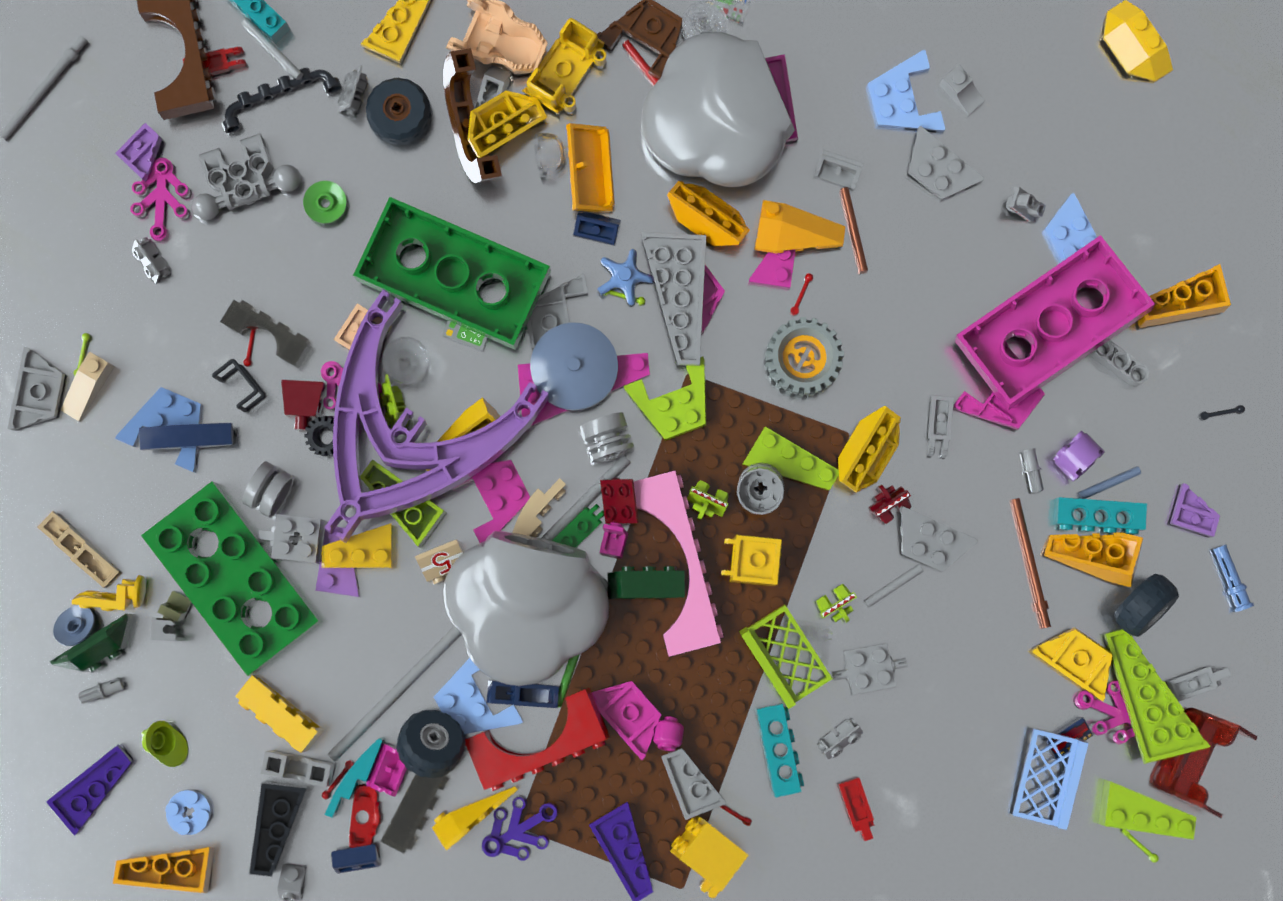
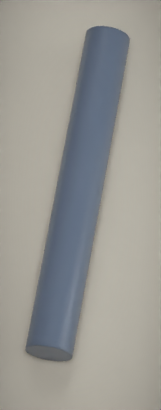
[1078,466,1141,499]

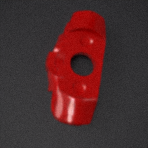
[349,784,382,848]

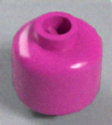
[653,717,684,751]

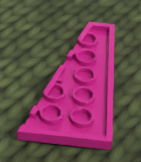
[518,353,650,428]

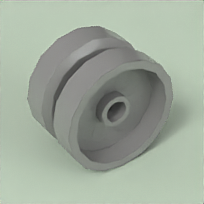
[242,461,294,518]

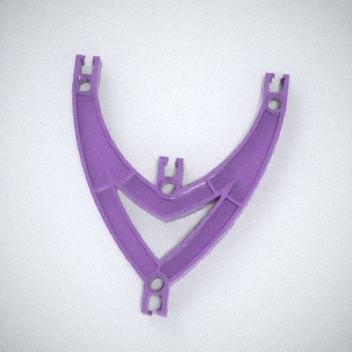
[324,290,549,543]

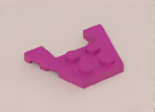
[953,342,1045,430]
[453,460,530,543]

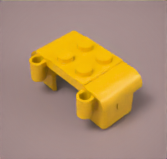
[522,18,606,114]

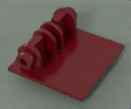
[600,478,639,524]

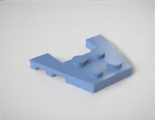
[115,387,203,473]

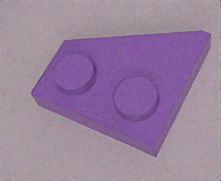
[1170,483,1220,537]

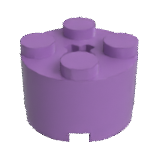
[1053,431,1105,482]

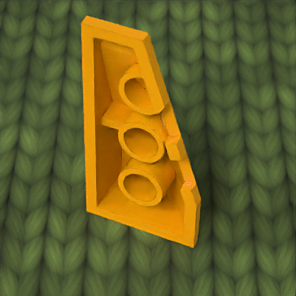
[1044,532,1143,587]

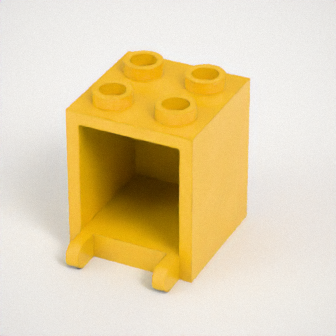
[721,535,781,586]
[670,816,749,898]

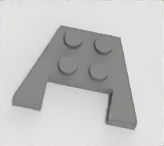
[527,273,588,349]

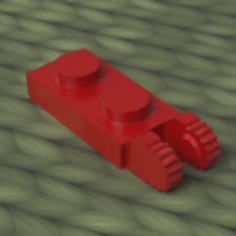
[183,47,247,76]

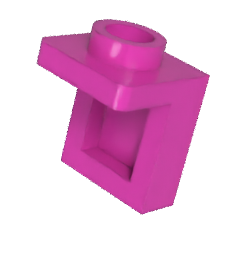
[599,522,628,559]

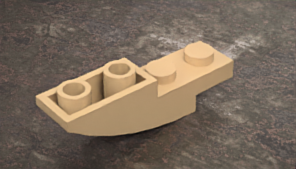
[512,478,567,537]

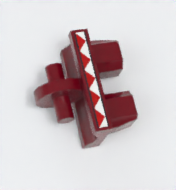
[868,485,912,524]

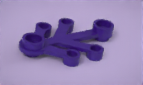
[481,796,558,861]

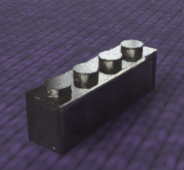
[380,774,449,854]

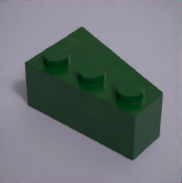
[607,566,685,599]

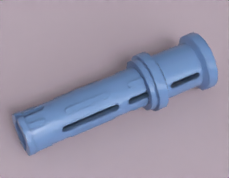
[1213,544,1254,612]

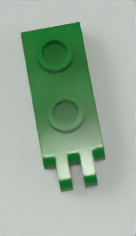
[552,504,604,548]

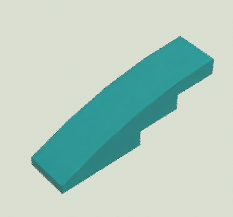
[324,737,385,818]

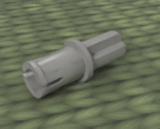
[1021,448,1044,493]
[78,677,124,704]

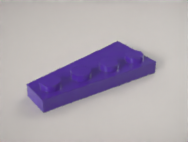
[589,801,654,901]

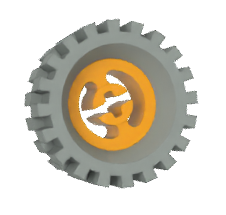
[765,317,844,397]

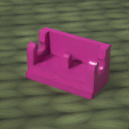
[366,743,407,797]

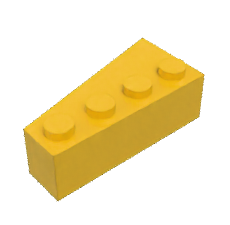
[235,675,324,753]

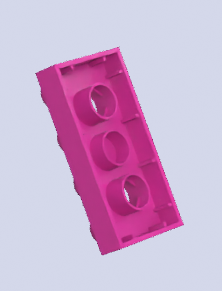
[955,235,1155,411]

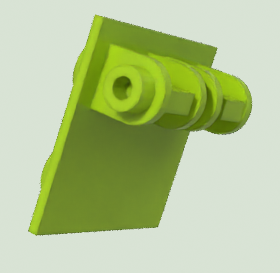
[380,374,409,429]

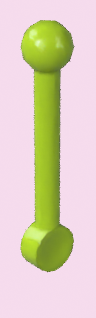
[603,290,645,305]
[74,333,90,376]
[1121,829,1159,863]

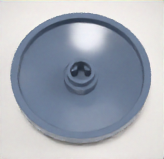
[530,323,618,410]

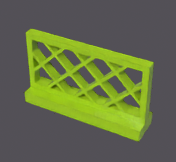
[739,604,833,709]

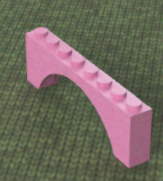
[633,471,723,656]

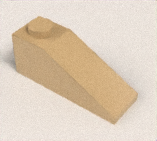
[61,351,115,422]

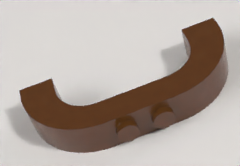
[443,48,502,183]

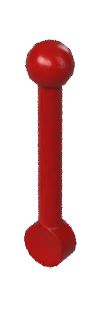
[790,273,814,316]
[243,322,258,366]
[322,760,354,800]
[720,805,752,826]

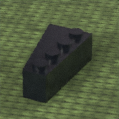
[249,781,307,877]

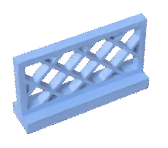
[1012,728,1089,830]

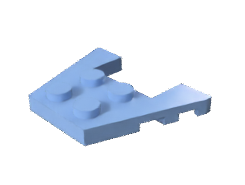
[867,50,946,132]
[434,658,523,734]

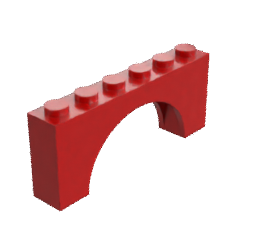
[465,688,610,791]

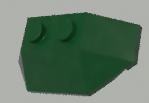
[50,613,134,673]

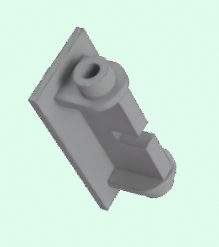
[132,237,170,283]
[818,718,863,760]

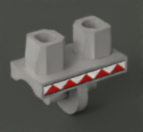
[1006,186,1045,222]

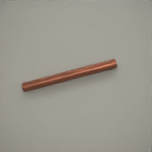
[840,187,868,273]

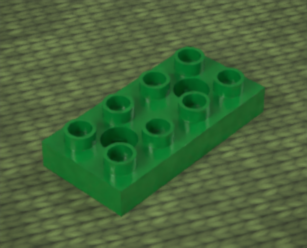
[353,197,551,350]
[141,481,323,676]

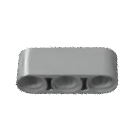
[1090,340,1149,386]

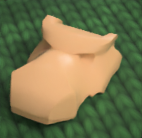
[446,0,547,75]

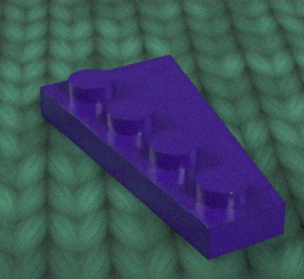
[46,744,132,836]

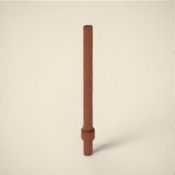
[1011,498,1051,629]

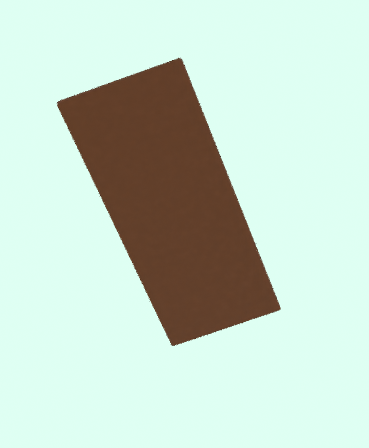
[519,374,849,889]

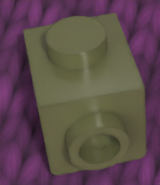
[157,591,191,622]

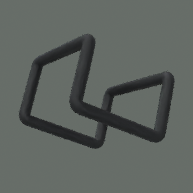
[212,359,265,412]

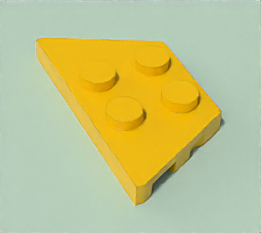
[1032,627,1112,701]

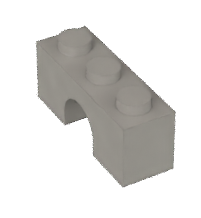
[260,750,335,787]

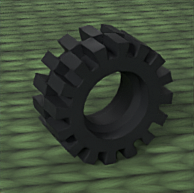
[304,416,334,456]

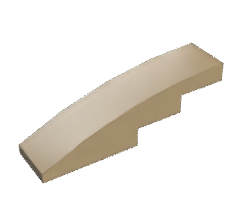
[37,510,119,588]

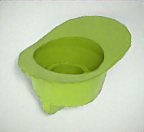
[141,721,188,767]

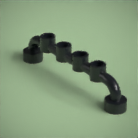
[222,68,342,133]

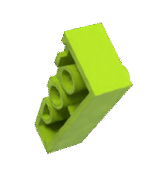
[1099,780,1197,840]

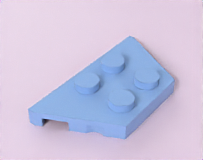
[1043,193,1097,263]

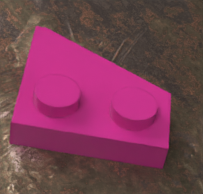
[749,249,796,289]

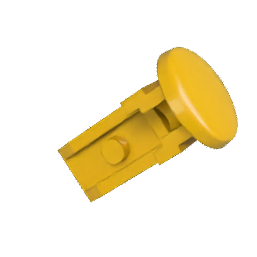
[72,575,146,611]

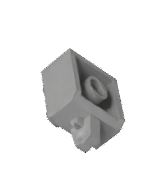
[258,514,325,564]

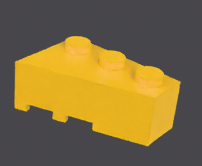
[321,523,391,568]

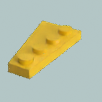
[361,0,431,64]

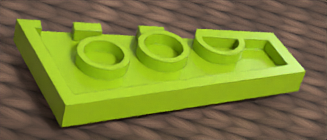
[742,427,839,491]

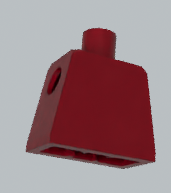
[281,380,327,431]

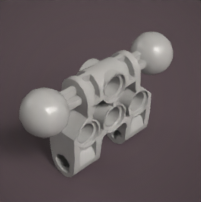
[192,133,301,220]

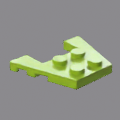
[624,356,706,441]

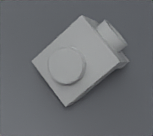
[277,864,305,901]

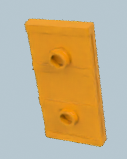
[566,123,615,213]

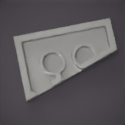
[661,748,727,820]

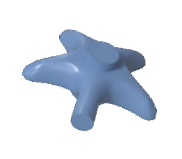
[597,249,654,306]

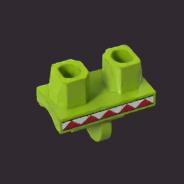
[687,480,729,519]
[815,584,857,623]

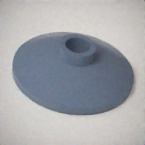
[53,605,95,646]

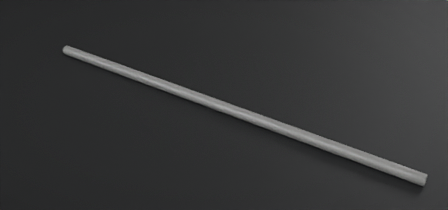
[327,456,631,761]

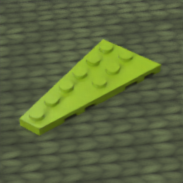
[1104,629,1210,764]

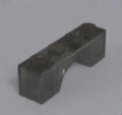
[220,300,312,369]

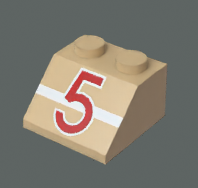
[415,539,464,585]

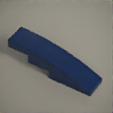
[139,423,233,451]

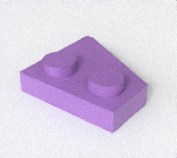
[115,123,162,181]

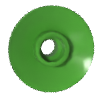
[303,181,347,224]

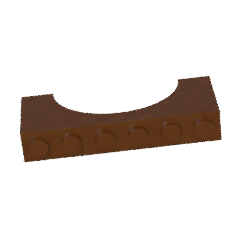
[137,0,216,120]

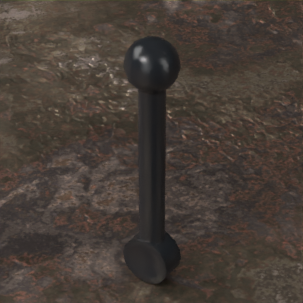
[1199,405,1245,420]

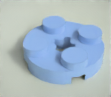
[165,790,212,835]

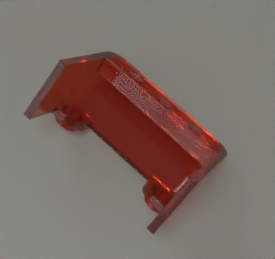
[1152,707,1258,818]

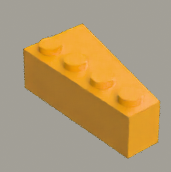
[1138,264,1231,328]
[113,847,214,893]

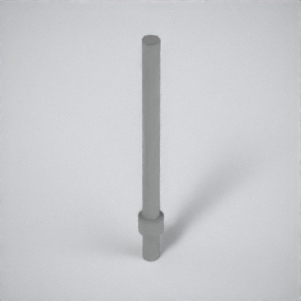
[0,36,87,140]

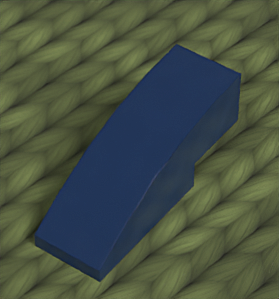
[486,680,559,708]

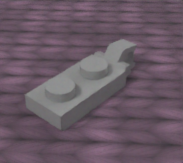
[1167,666,1232,702]

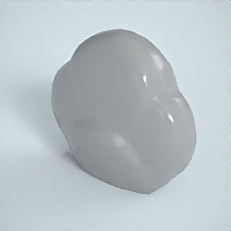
[641,32,795,187]
[443,531,609,686]

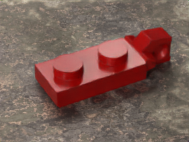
[838,777,875,841]

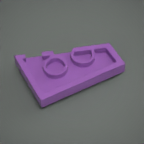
[315,527,360,597]

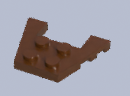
[597,0,683,80]

